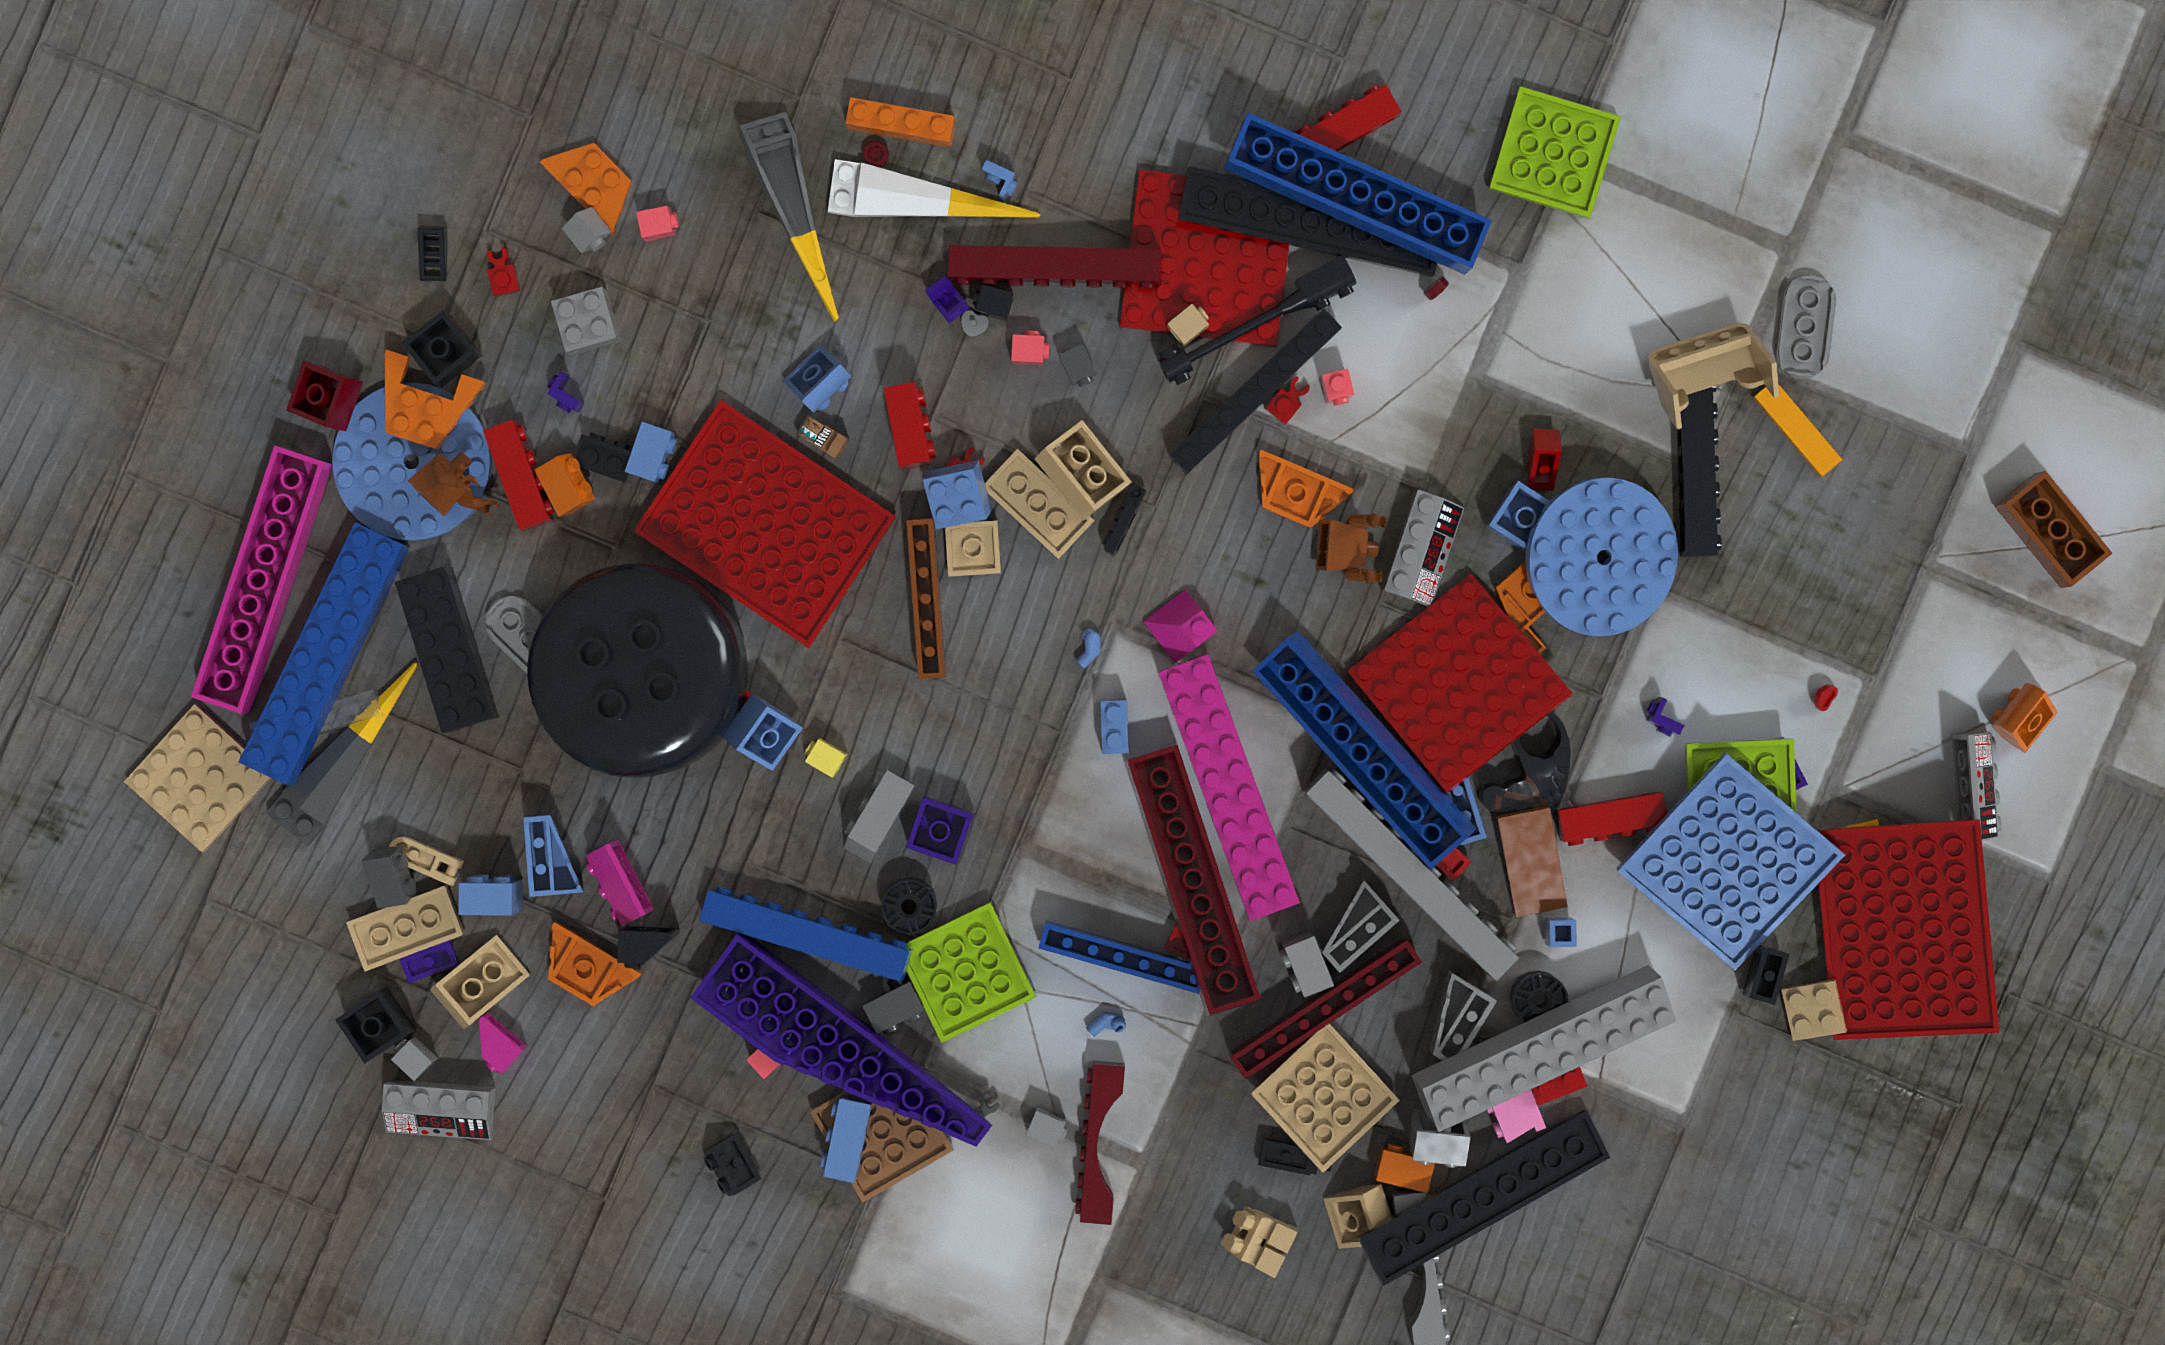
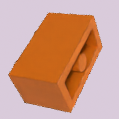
[534,453,596,517]
[1374,1143,1435,1193]

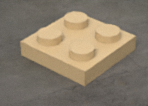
[945,521,1001,577]
[1781,979,1847,1041]

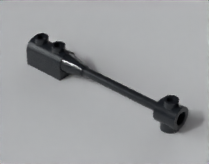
[1158,255,1357,385]

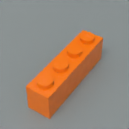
[845,97,956,148]

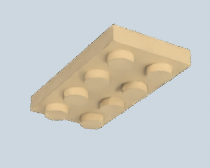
[985,449,1094,559]
[346,885,465,972]

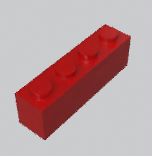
[1295,85,1402,152]
[483,420,555,531]
[1555,791,1667,846]

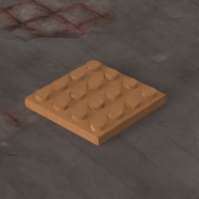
[810,1091,954,1203]

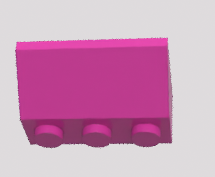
[585,840,654,926]

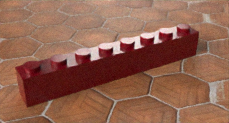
[948,245,1162,289]
[1229,937,1422,1079]

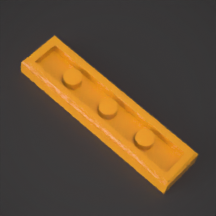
[1753,384,1843,477]

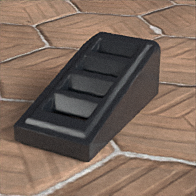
[418,226,448,281]

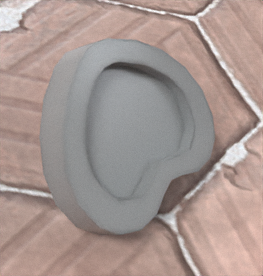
[961,310,989,337]

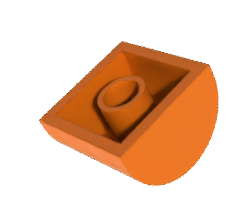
[1992,683,2058,753]

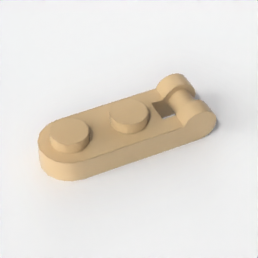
[389,836,464,886]

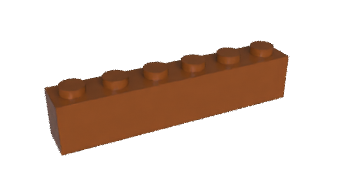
[906,518,946,679]

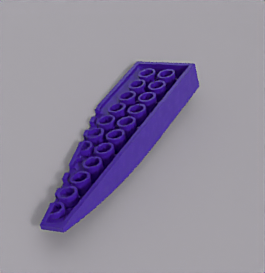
[690,933,992,1147]

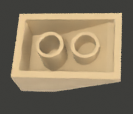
[430,935,530,1029]

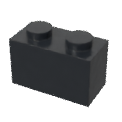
[1742,945,1790,1005]

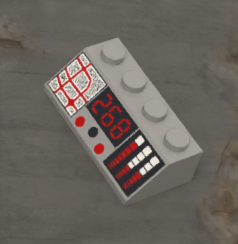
[1381,490,1464,607]
[1951,731,2002,841]
[382,1079,496,1140]

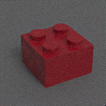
[286,361,363,432]

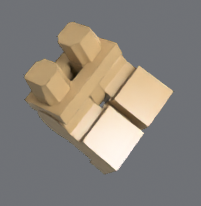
[1221,1206,1298,1278]

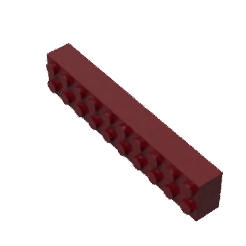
[1125,745,1261,1017]

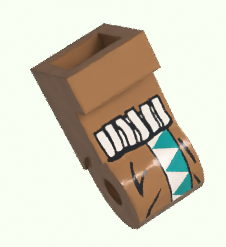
[796,415,850,460]

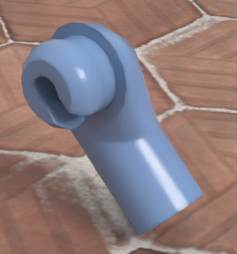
[1076,628,1101,669]
[1086,1012,1126,1037]

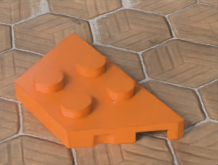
[540,143,632,236]
[1259,450,1354,528]
[548,921,642,1006]

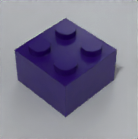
[906,796,974,865]

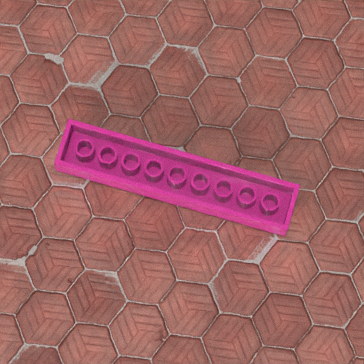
[191,445,332,714]
[1158,654,1300,921]

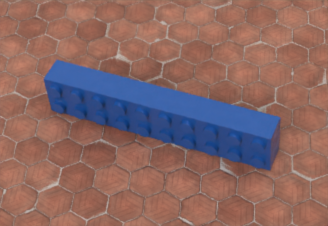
[1223,113,1492,275]
[238,522,409,785]
[1252,631,1477,869]

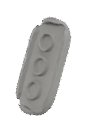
[1775,274,1836,380]
[485,596,543,673]

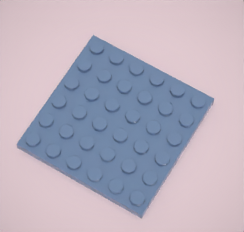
[1616,752,1845,970]

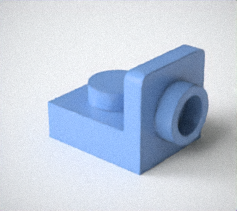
[982,160,1018,201]

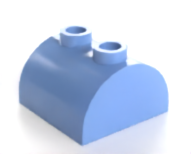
[783,344,852,413]

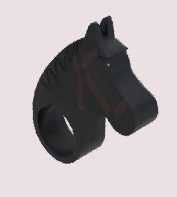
[1478,712,1571,815]

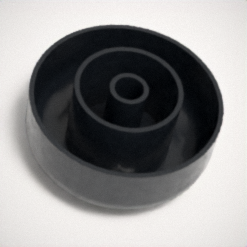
[527,564,748,778]

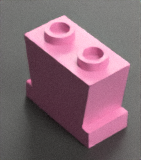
[1487,1090,1546,1143]

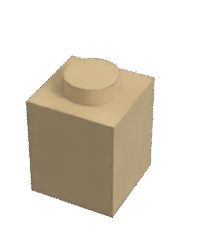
[1167,304,1209,347]

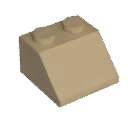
[1323,1184,1392,1249]

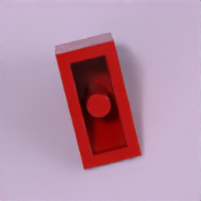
[1527,429,1562,491]

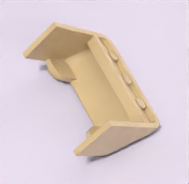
[1648,323,1779,429]

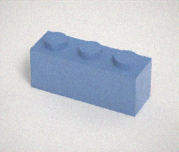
[820,1095,872,1183]

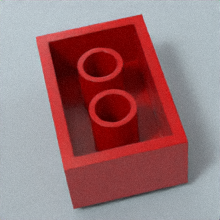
[884,382,936,470]

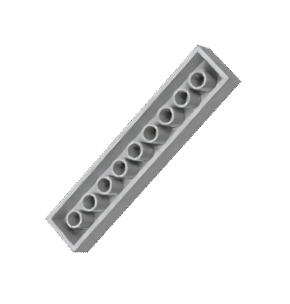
[1303,769,1519,981]
[1411,965,1676,1133]

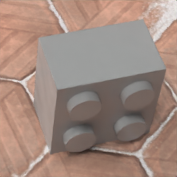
[551,287,621,356]
[1279,931,1334,998]
[1409,1109,1471,1168]

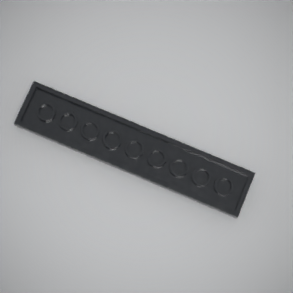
[1177,166,1437,277]
[1357,1110,1610,1286]

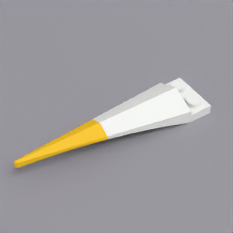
[828,159,1041,218]

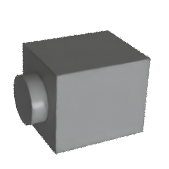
[562,207,611,253]
[391,1037,438,1081]
[1026,1107,1068,1148]

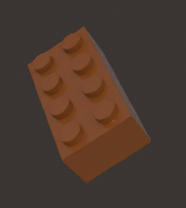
[1994,471,2113,588]

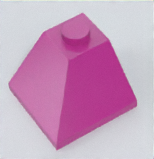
[1143,590,1218,663]

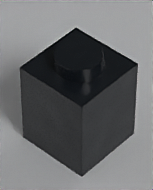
[972,285,1014,321]

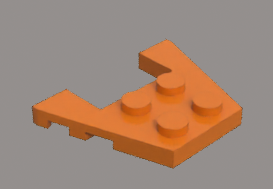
[385,350,486,450]
[1494,561,1546,654]

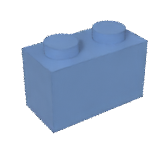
[625,422,677,484]
[1100,700,1129,754]

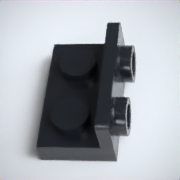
[576,432,631,483]
[703,1133,761,1196]

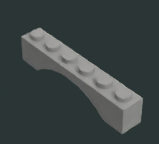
[1391,1189,1450,1345]

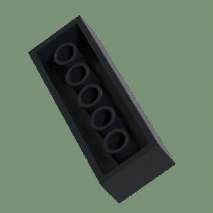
[395,566,499,734]

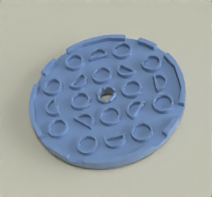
[332,383,492,541]
[1525,477,1678,636]

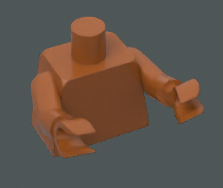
[408,451,500,517]
[1315,513,1387,583]

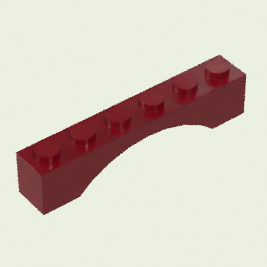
[1075,1061,1125,1225]

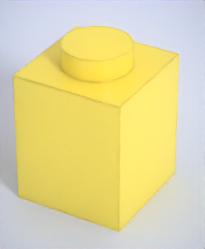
[804,738,848,778]

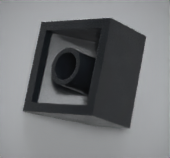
[617,926,680,968]

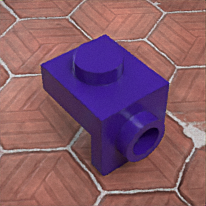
[925,276,970,324]
[547,372,584,413]
[1646,697,1685,737]

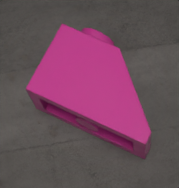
[479,1013,528,1074]

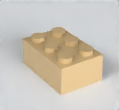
[1034,420,1131,521]

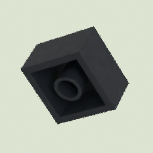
[401,310,483,388]
[335,987,416,1064]

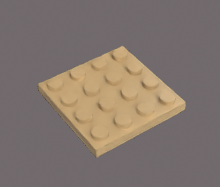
[124,704,271,852]
[1250,1024,1400,1173]

